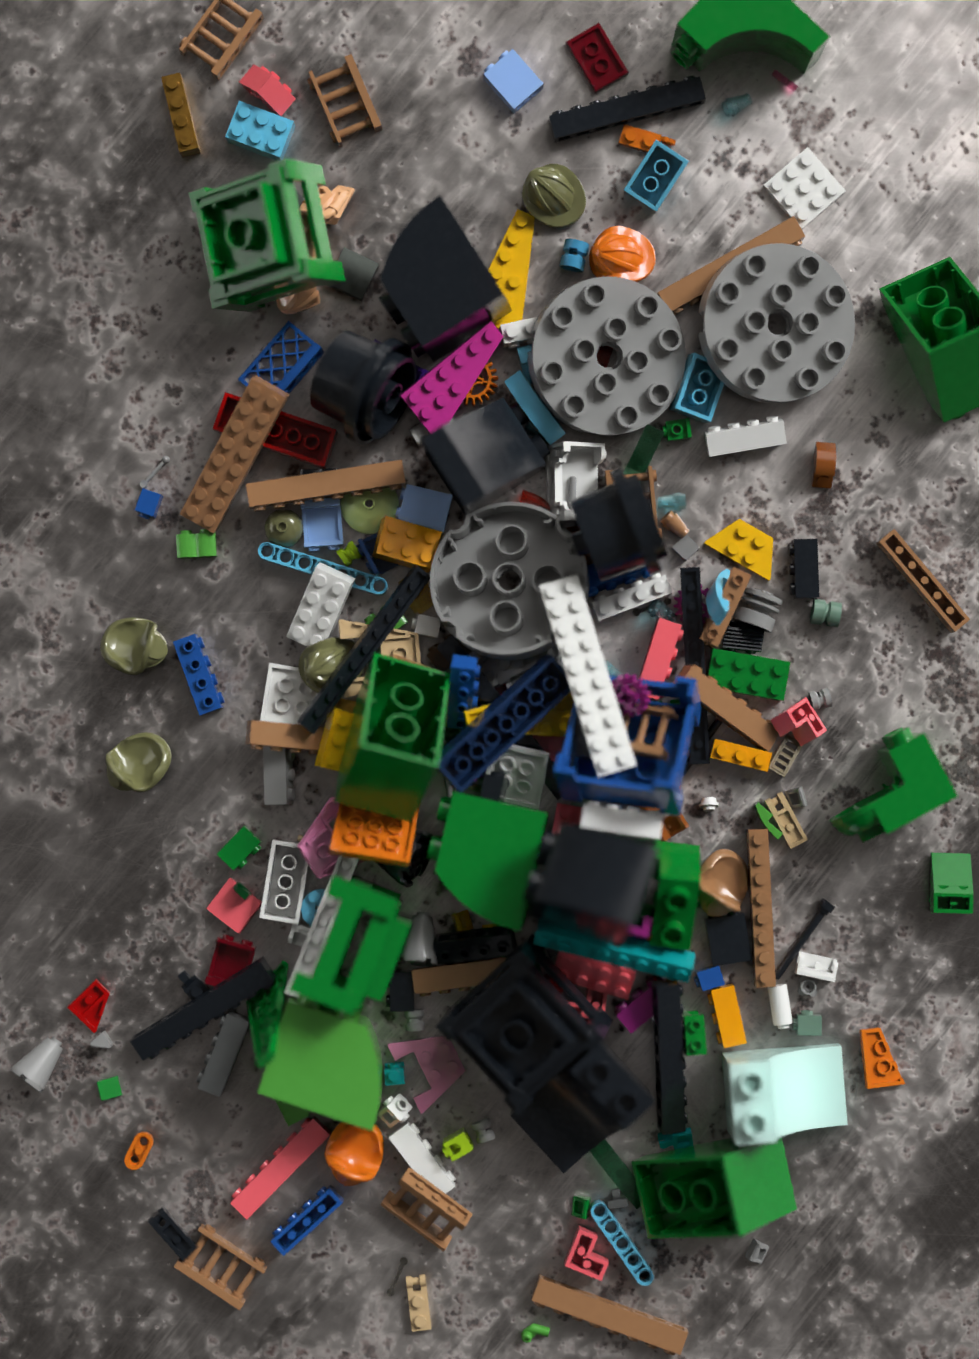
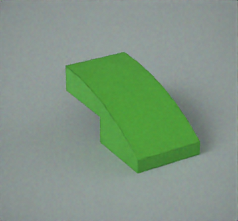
[754,802,783,840]

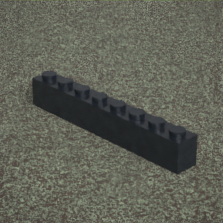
[549,75,706,143]
[130,957,276,1061]
[652,978,688,1135]

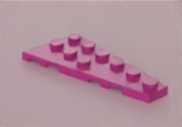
[400,321,503,433]

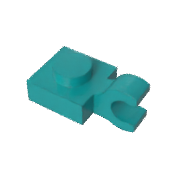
[658,1127,694,1149]

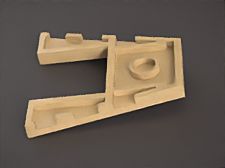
[338,619,421,698]

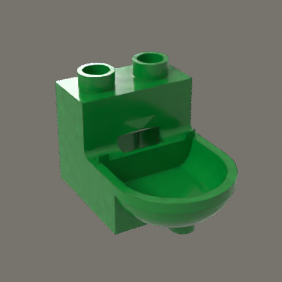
[829,727,958,843]
[634,841,700,951]

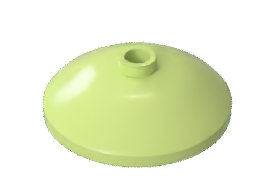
[341,488,399,534]

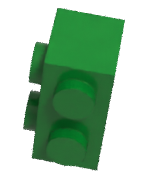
[217,825,263,871]

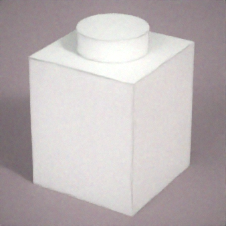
[410,614,441,639]

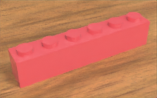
[230,1116,331,1220]

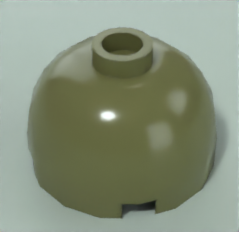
[264,509,303,548]

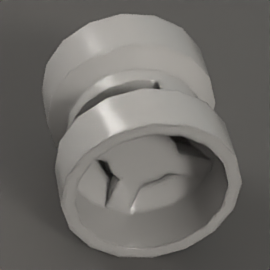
[808,688,832,710]
[404,1009,425,1031]
[471,1118,496,1144]

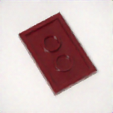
[566,23,629,93]

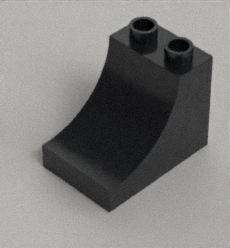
[510,1040,655,1174]

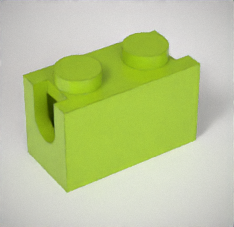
[442,1127,474,1161]

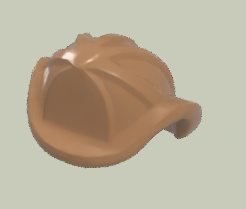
[699,849,749,916]

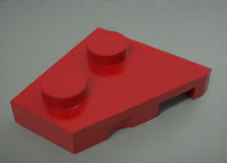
[67,979,110,1033]

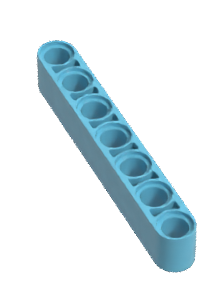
[258,542,388,596]

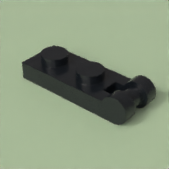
[148,1207,198,1261]

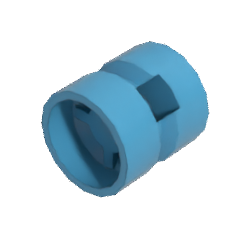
[559,239,589,272]

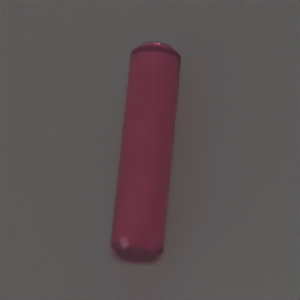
[772,70,798,91]

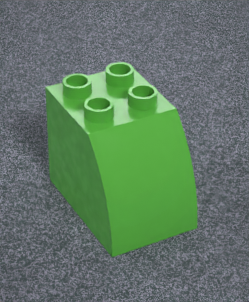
[258,995,383,1131]

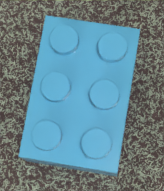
[225,101,296,161]
[624,140,690,212]
[669,353,724,423]

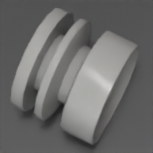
[733,587,783,633]

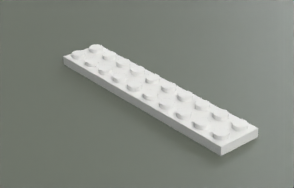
[539,574,637,777]

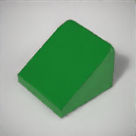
[97,1076,123,1101]

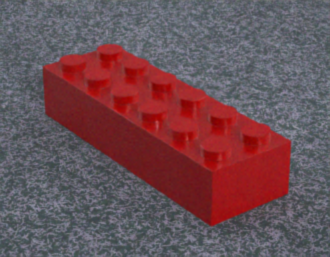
[213,392,338,469]

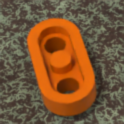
[124,1131,154,1170]

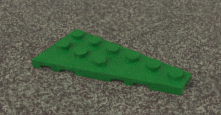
[246,960,289,1069]

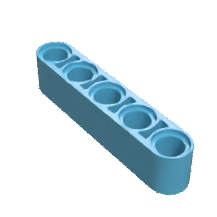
[590,1200,654,1286]

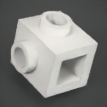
[377,1093,413,1129]

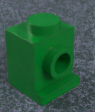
[662,418,692,442]

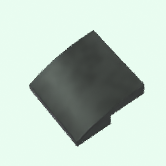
[330,247,379,301]

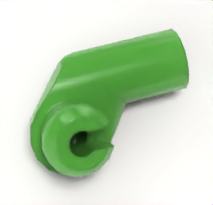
[521,1323,550,1343]

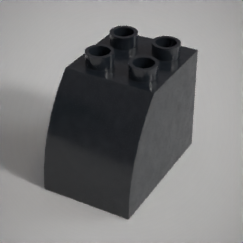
[378,196,512,362]
[522,824,659,948]

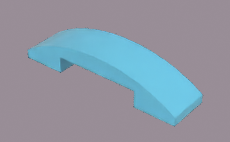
[504,370,566,445]
[706,569,730,626]

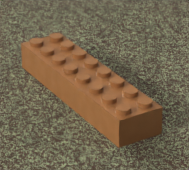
[180,375,290,533]

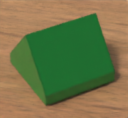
[571,1196,591,1220]

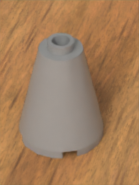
[399,912,438,966]
[10,1037,63,1093]

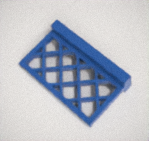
[238,321,325,394]

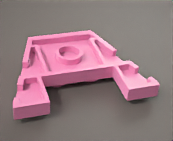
[297,796,369,879]
[387,1036,466,1114]

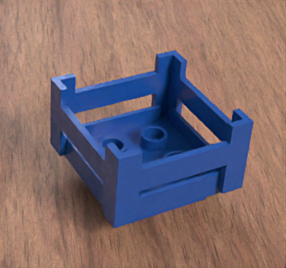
[554,675,702,816]

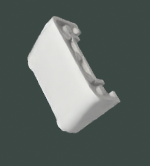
[545,441,607,523]

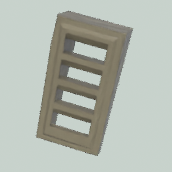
[768,734,802,778]

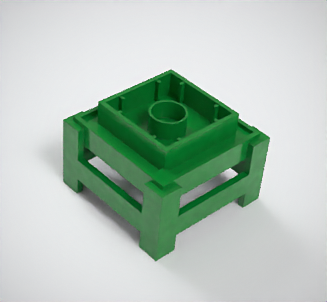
[189,158,345,312]
[289,875,413,1015]

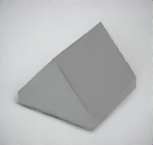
[786,786,808,809]
[90,1031,113,1049]
[745,1238,769,1264]

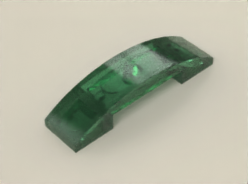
[624,424,665,482]
[590,1139,641,1209]

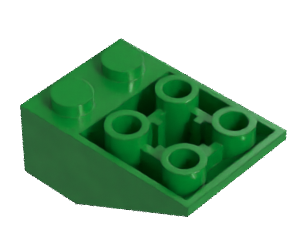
[929,852,973,914]

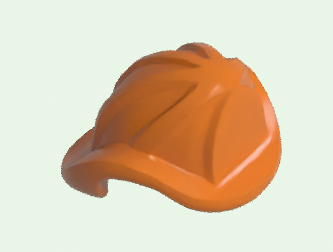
[589,226,656,282]
[324,1121,384,1186]

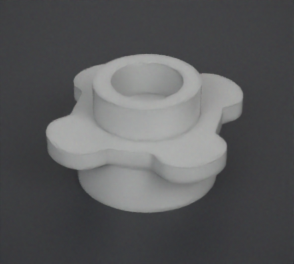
[798,976,818,997]

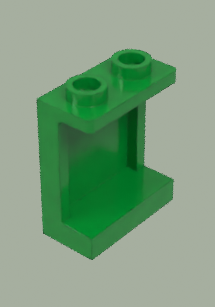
[681,1010,707,1056]

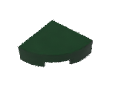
[233,882,252,900]

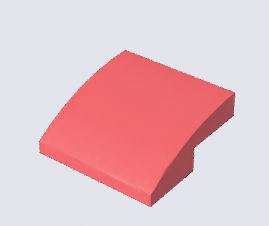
[206,878,262,934]

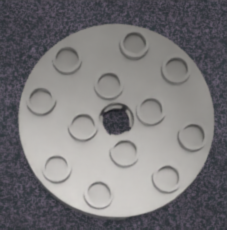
[698,243,855,403]
[528,277,686,436]
[430,502,589,660]

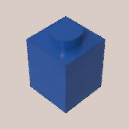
[135,488,163,520]
[693,966,725,991]

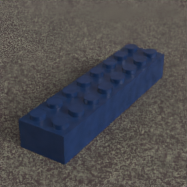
[437,654,571,793]

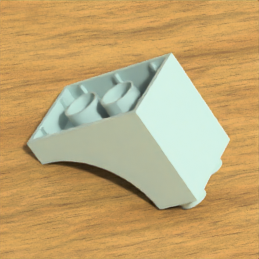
[721,1043,847,1145]

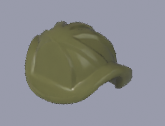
[522,164,586,228]
[100,617,168,675]
[298,637,364,693]
[105,732,172,792]

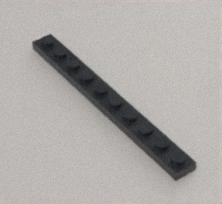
[297,564,430,734]
[680,567,710,764]
[437,635,562,800]

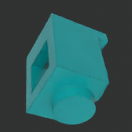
[384,1061,406,1086]

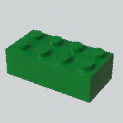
[706,648,791,701]

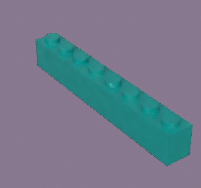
[533,919,695,983]

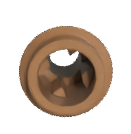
[660,510,689,539]

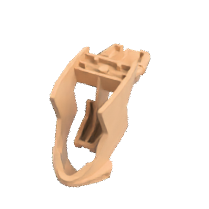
[273,185,355,314]

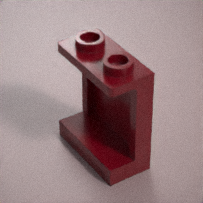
[205,934,257,986]

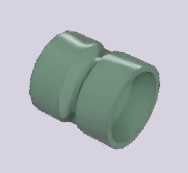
[810,599,842,628]

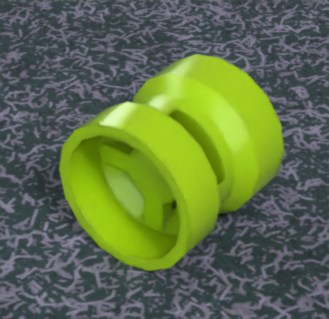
[336,540,362,567]

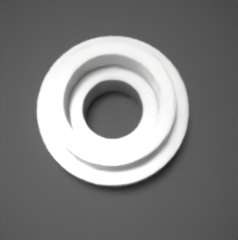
[699,797,719,812]

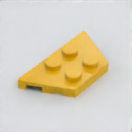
[704,519,773,581]

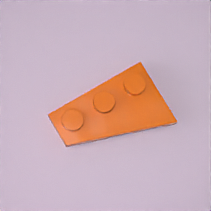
[859,1027,905,1089]

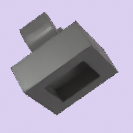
[607,1188,628,1209]

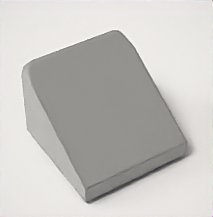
[672,535,700,562]

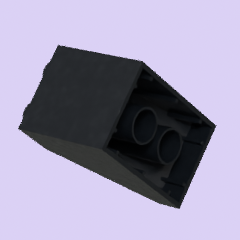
[422,398,550,516]

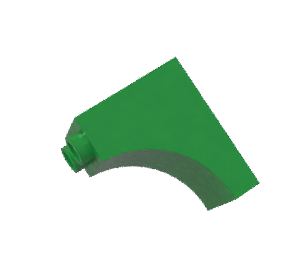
[671,0,830,75]

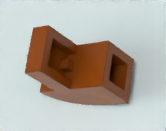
[812,442,836,489]
[659,813,689,842]

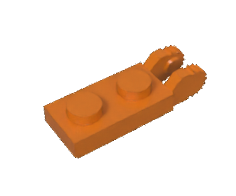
[619,124,676,153]

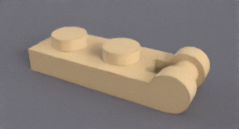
[764,791,808,849]
[406,1274,432,1332]

